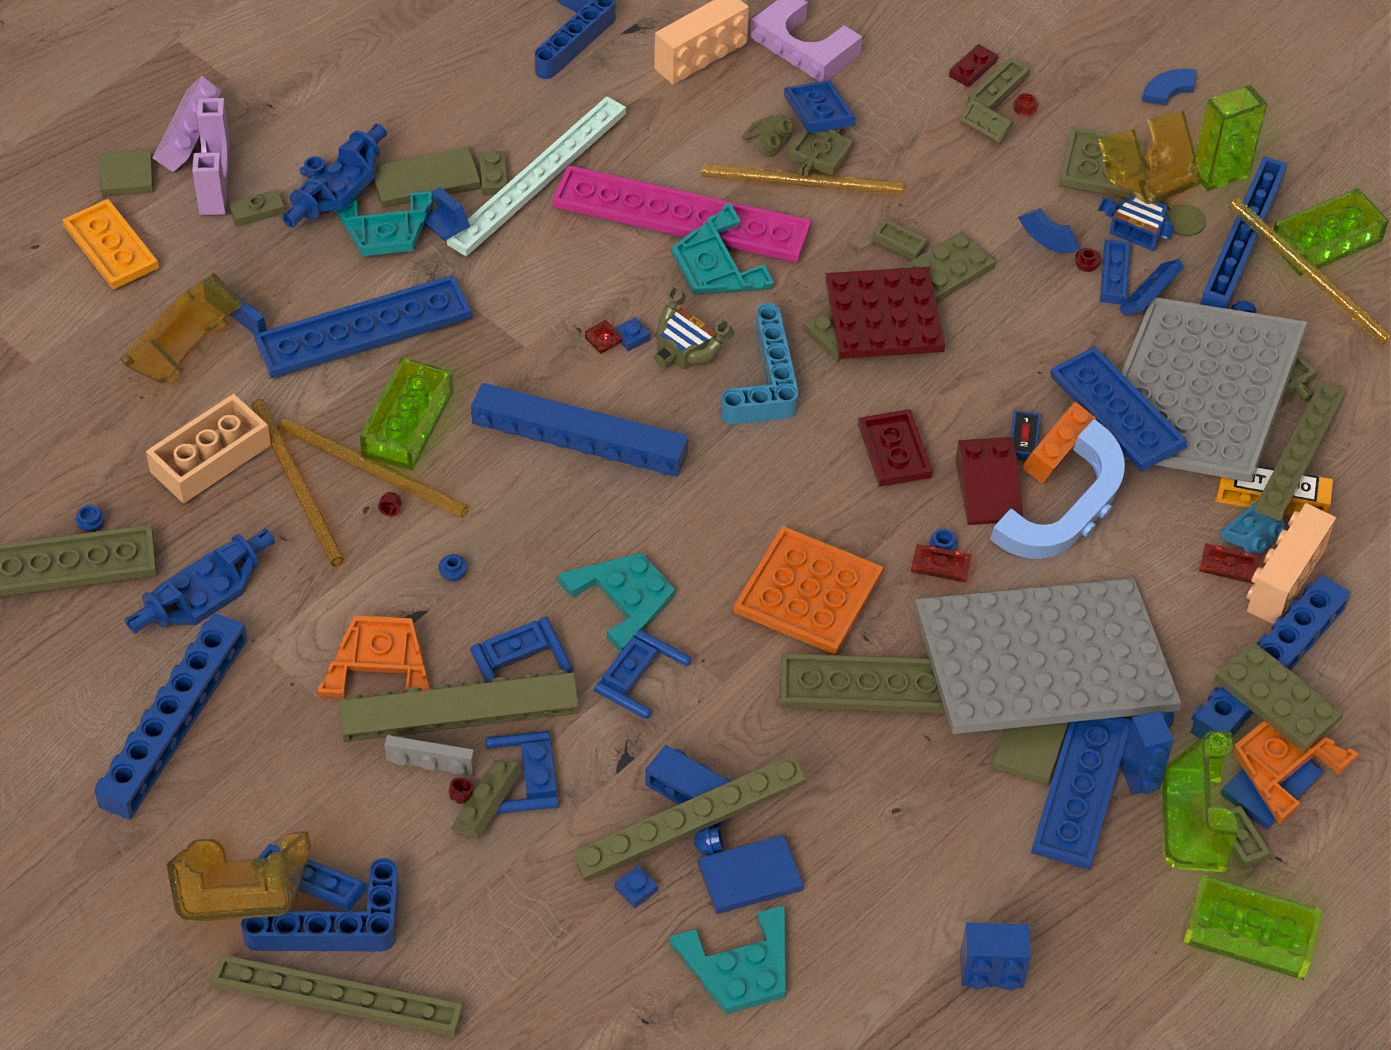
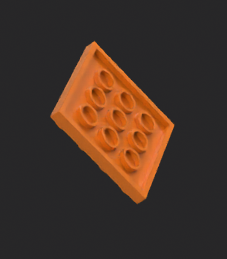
[733,526,884,655]

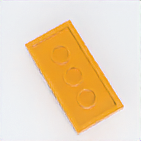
[62,199,159,290]

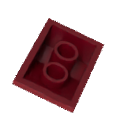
[955,437,1023,525]

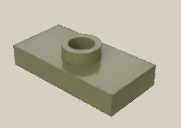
[959,98,1014,144]
[228,189,285,226]
[871,219,929,260]

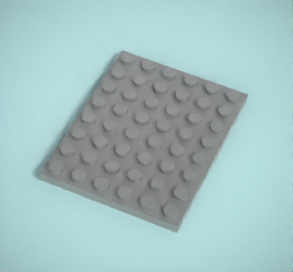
[1121,297,1307,483]
[914,578,1181,734]

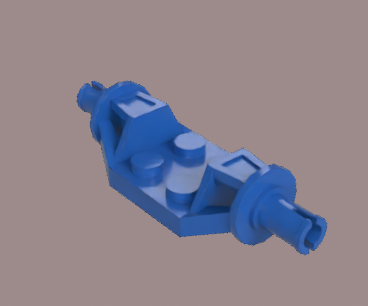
[282,123,387,228]
[125,528,275,634]

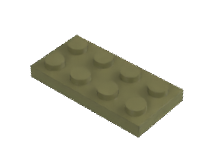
[1214,642,1344,753]

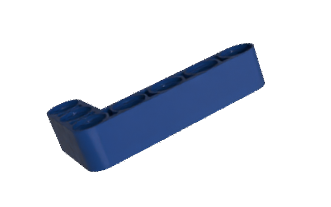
[535,0,616,79]
[241,858,399,952]

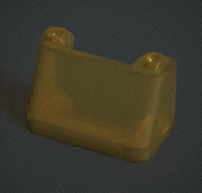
[166,831,311,922]

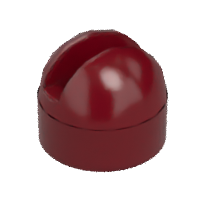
[378,492,402,517]
[449,777,474,804]

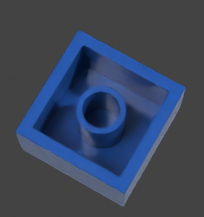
[960,922,1031,990]

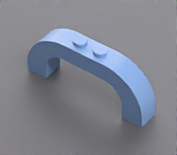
[990,419,1125,559]

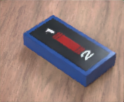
[1011,410,1041,460]

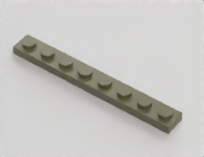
[1254,382,1346,521]
[573,754,807,881]
[211,954,463,1037]

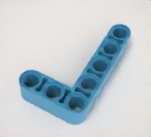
[720,303,798,424]

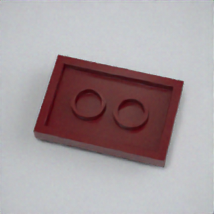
[858,409,933,487]

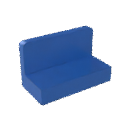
[425,187,470,241]

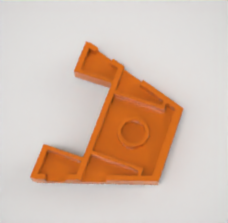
[317,615,430,698]
[1233,721,1359,824]

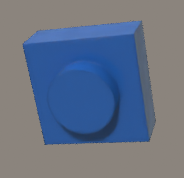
[614,317,650,351]
[615,866,658,909]

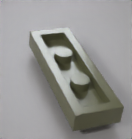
[968,57,1030,110]
[451,760,523,838]

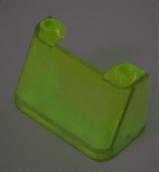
[1161,731,1237,872]

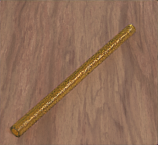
[702,164,904,195]
[1228,198,1391,345]
[252,399,344,566]
[278,417,468,518]

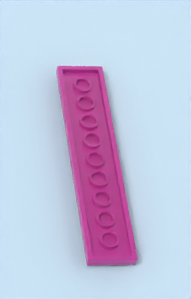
[552,165,811,263]

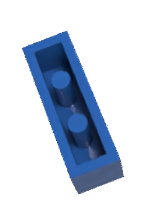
[1120,711,1174,795]
[645,745,732,828]

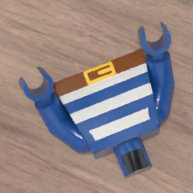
[1097,193,1175,251]

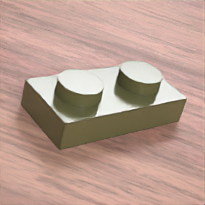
[479,151,507,196]
[1213,805,1271,869]

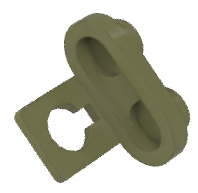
[742,115,793,156]

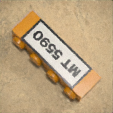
[1215,466,1333,515]

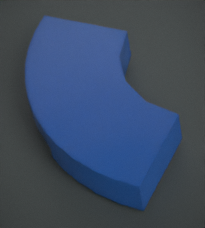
[1142,69,1196,105]
[1018,208,1080,253]

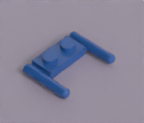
[470,617,573,683]
[594,629,692,719]
[485,731,558,814]

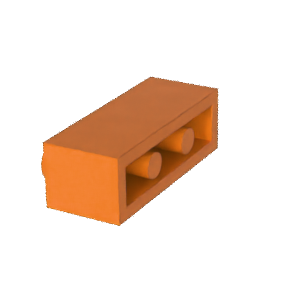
[1021,402,1096,484]

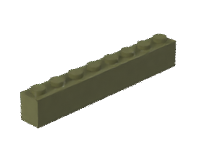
[339,670,578,742]

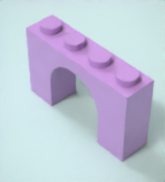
[750,0,862,82]
[192,98,231,215]

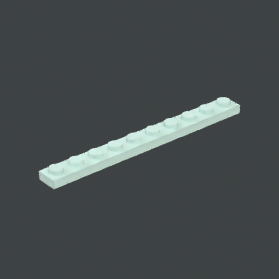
[447,96,626,257]

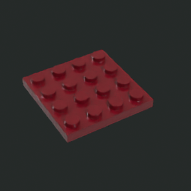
[825,266,945,359]

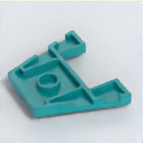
[335,191,434,256]
[671,203,774,294]
[558,553,675,653]
[669,906,786,1014]

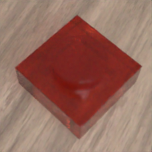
[585,320,622,354]

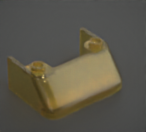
[1098,110,1201,204]
[120,273,244,384]

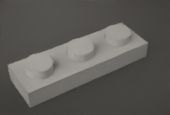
[384,735,475,776]

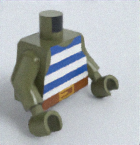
[654,287,734,369]

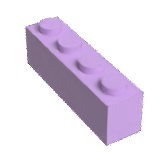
[152,76,222,172]

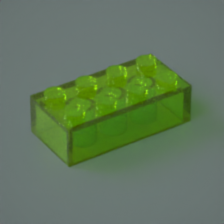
[1191,84,1267,192]
[1270,188,1389,276]
[360,357,453,471]
[1183,874,1323,980]

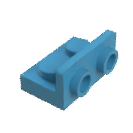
[1220,502,1286,561]

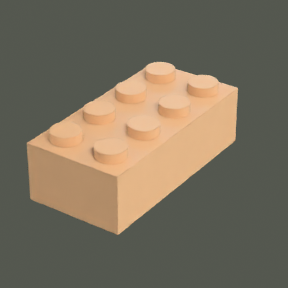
[654,0,749,85]
[146,394,271,504]
[1246,503,1336,624]

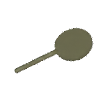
[1137,180,1206,236]

